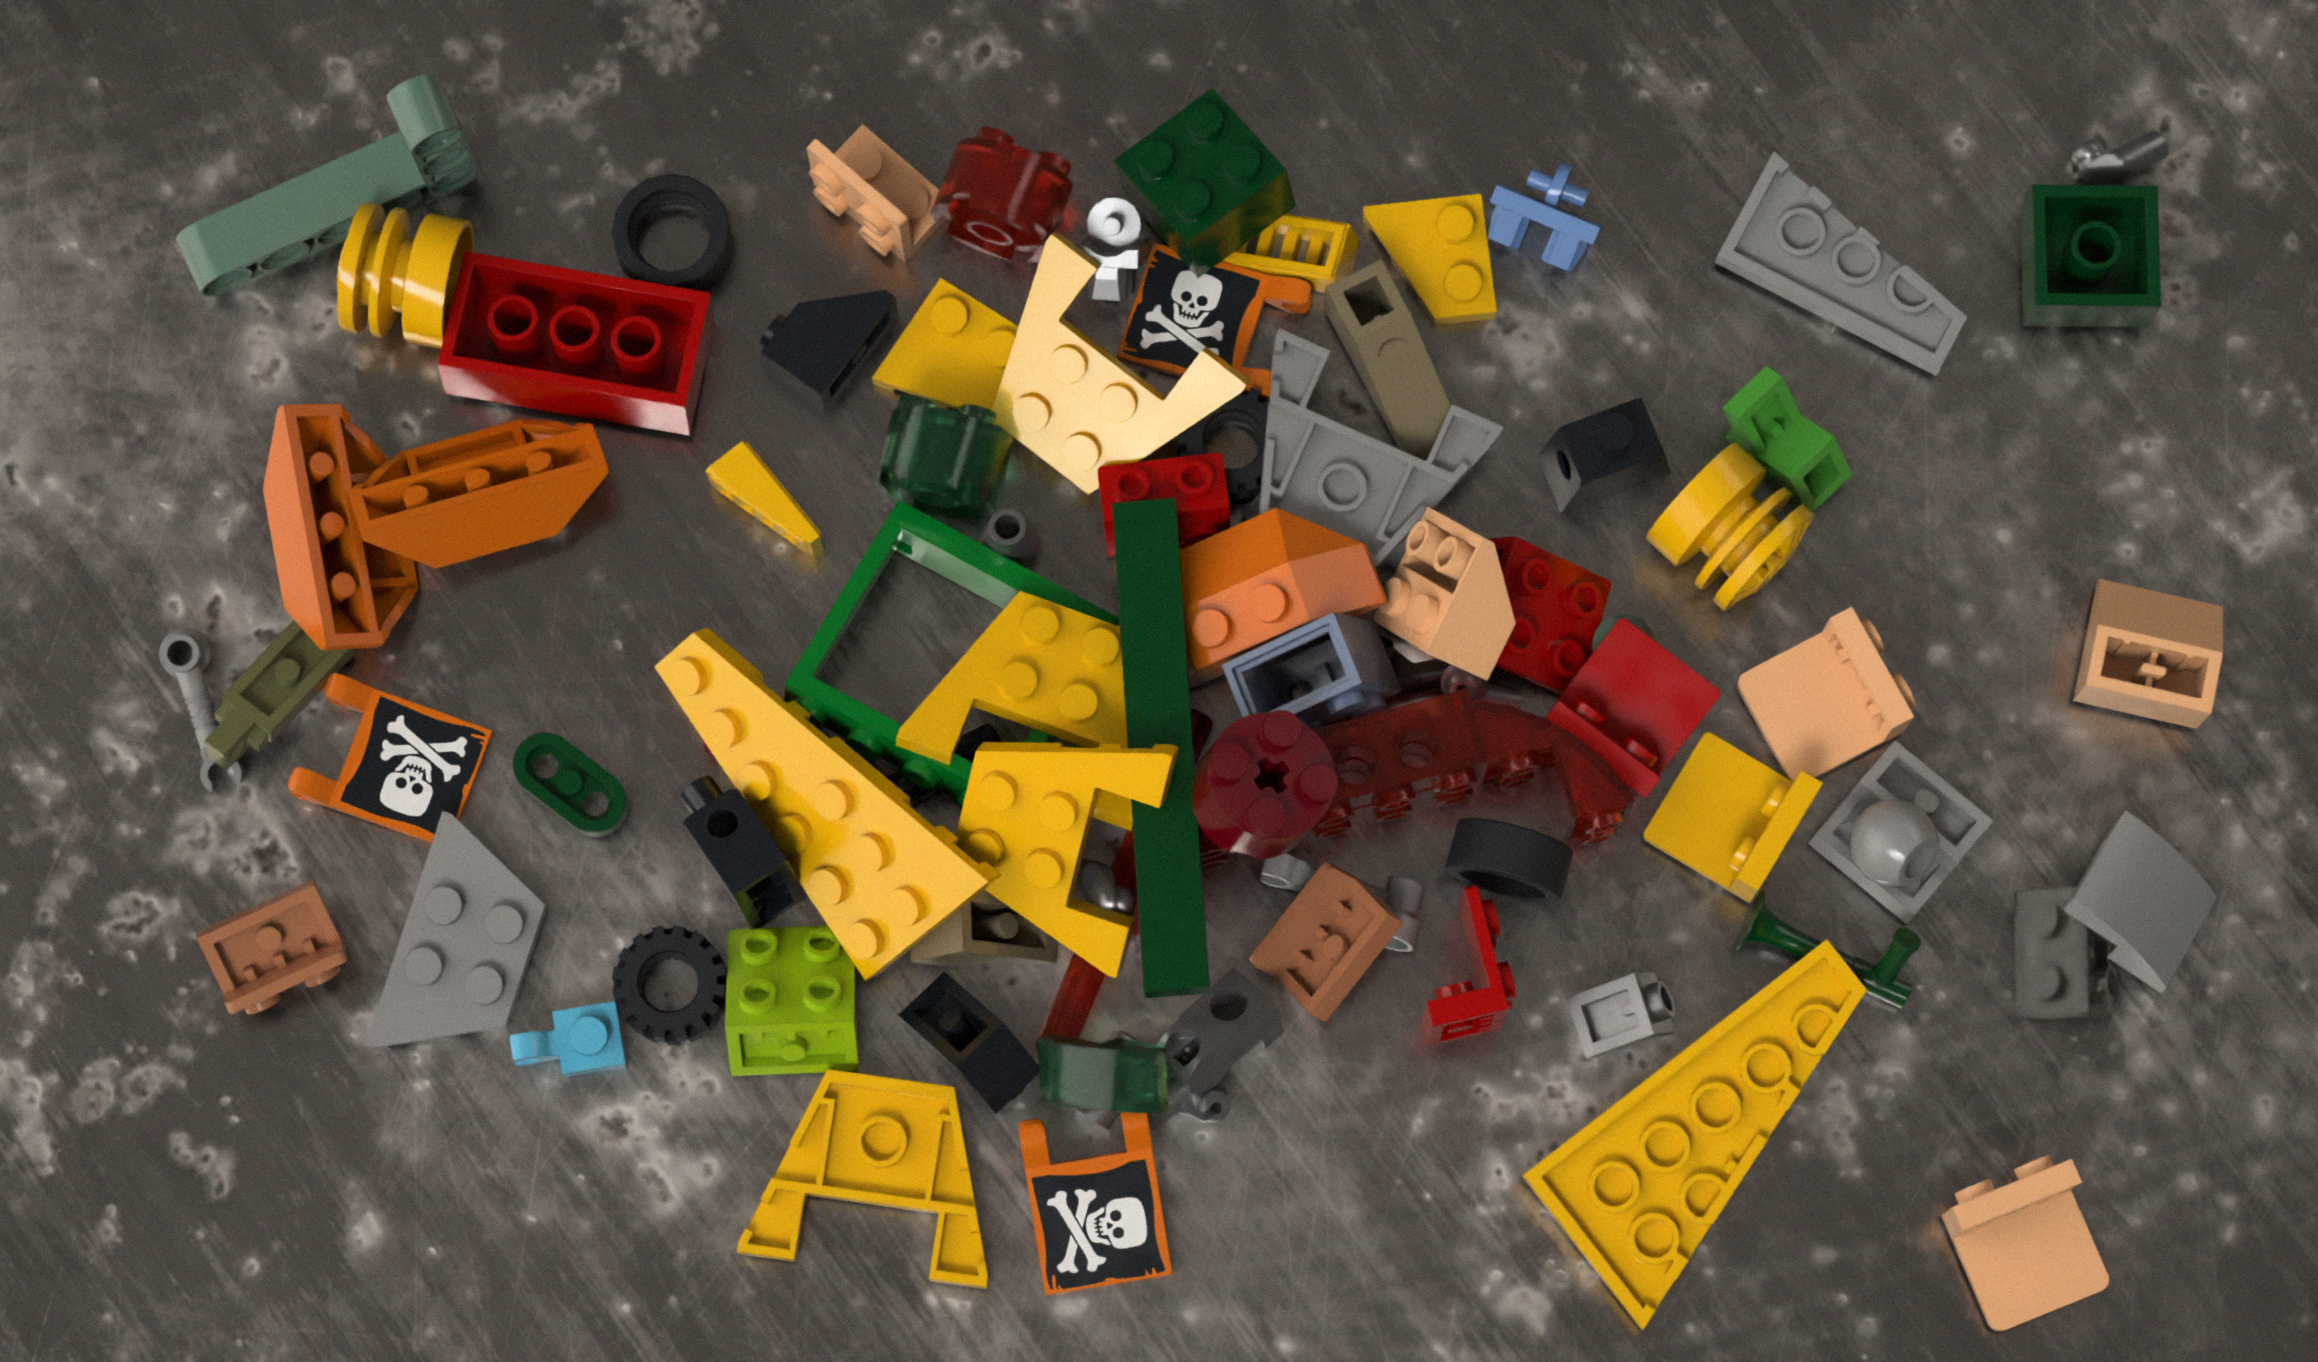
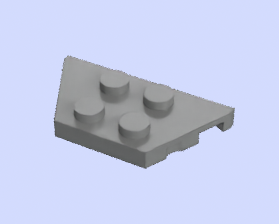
[365,811,548,1050]

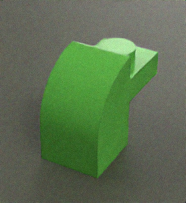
[1722,366,1853,512]

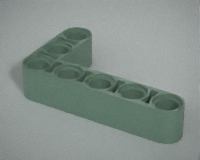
[177,73,480,297]

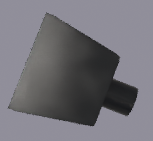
[1537,398,1671,515]
[680,776,806,929]

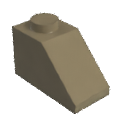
[910,891,1056,968]

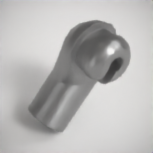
[1075,858,1134,916]

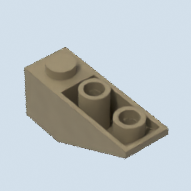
[1323,259,1451,460]

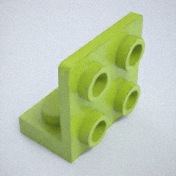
[725,925,859,1076]

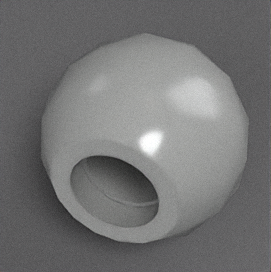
[1849,799,1939,887]

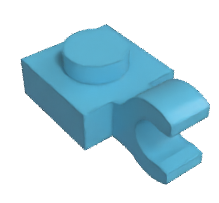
[509,1001,627,1078]

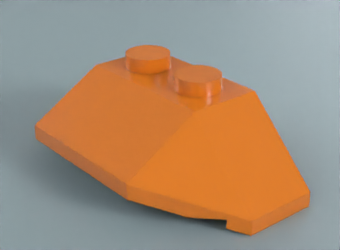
[263,403,419,650]
[347,419,609,569]
[1180,507,1389,689]

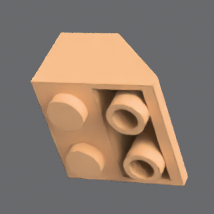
[1372,507,1516,681]
[2073,578,2223,729]

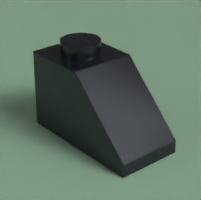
[760,290,898,411]
[898,971,1042,1114]

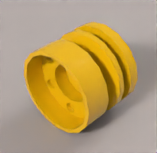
[337,202,474,349]
[1646,442,1815,612]

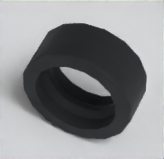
[612,174,733,291]
[1445,817,1573,903]

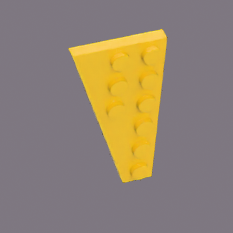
[654,627,1002,981]

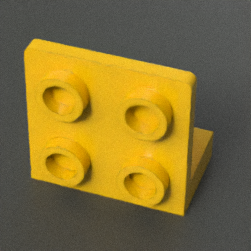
[1643,732,1823,904]

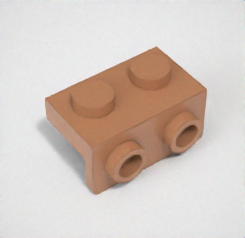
[1250,861,1404,1022]
[196,879,348,1014]

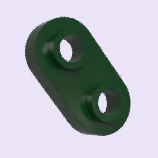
[513,732,628,837]

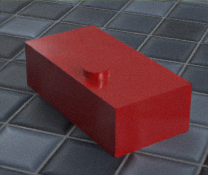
[437,251,715,436]

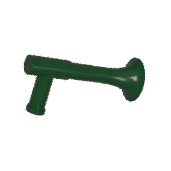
[1734,890,1921,1009]

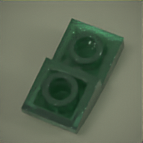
[1037,1033,1169,1113]

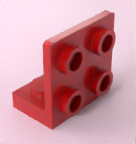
[1487,536,1611,695]
[1543,618,1720,799]
[1421,885,1516,1046]

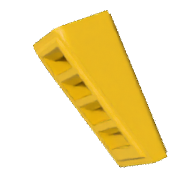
[1222,214,1360,293]
[705,441,825,558]

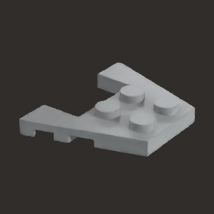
[1258,328,1503,570]

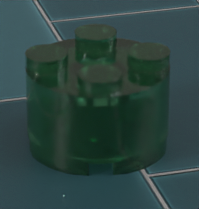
[874,395,1014,521]

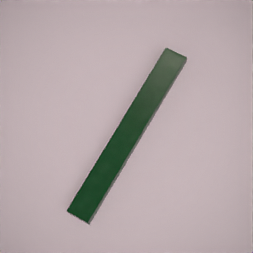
[1112,498,1211,999]

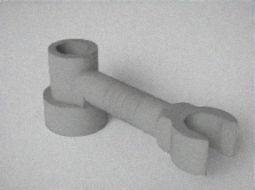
[159,628,244,792]
[1260,853,1425,952]

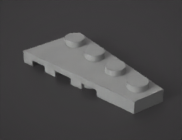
[1715,151,1968,376]

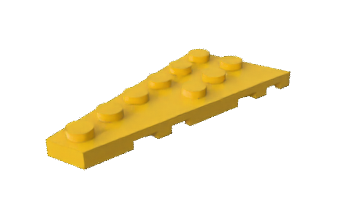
[1522,939,1867,1330]

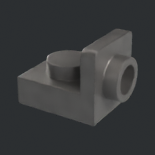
[1566,973,1675,1059]

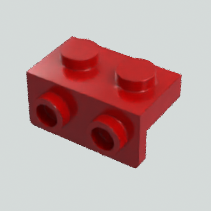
[1097,452,1231,557]

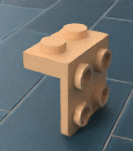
[1737,607,1915,782]
[1941,1155,2109,1332]

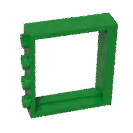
[784,500,1119,809]

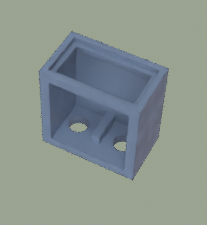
[1222,612,1402,739]

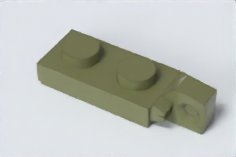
[204,620,354,771]

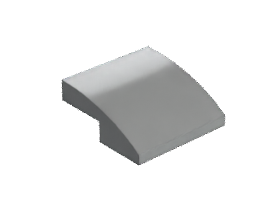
[1808,740,1994,925]
[2063,810,2217,993]

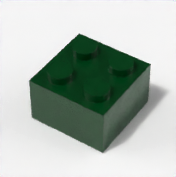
[1114,88,1296,278]
[2020,184,2161,327]

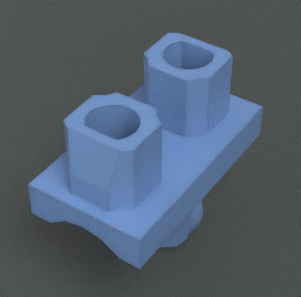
[1488,161,1603,272]

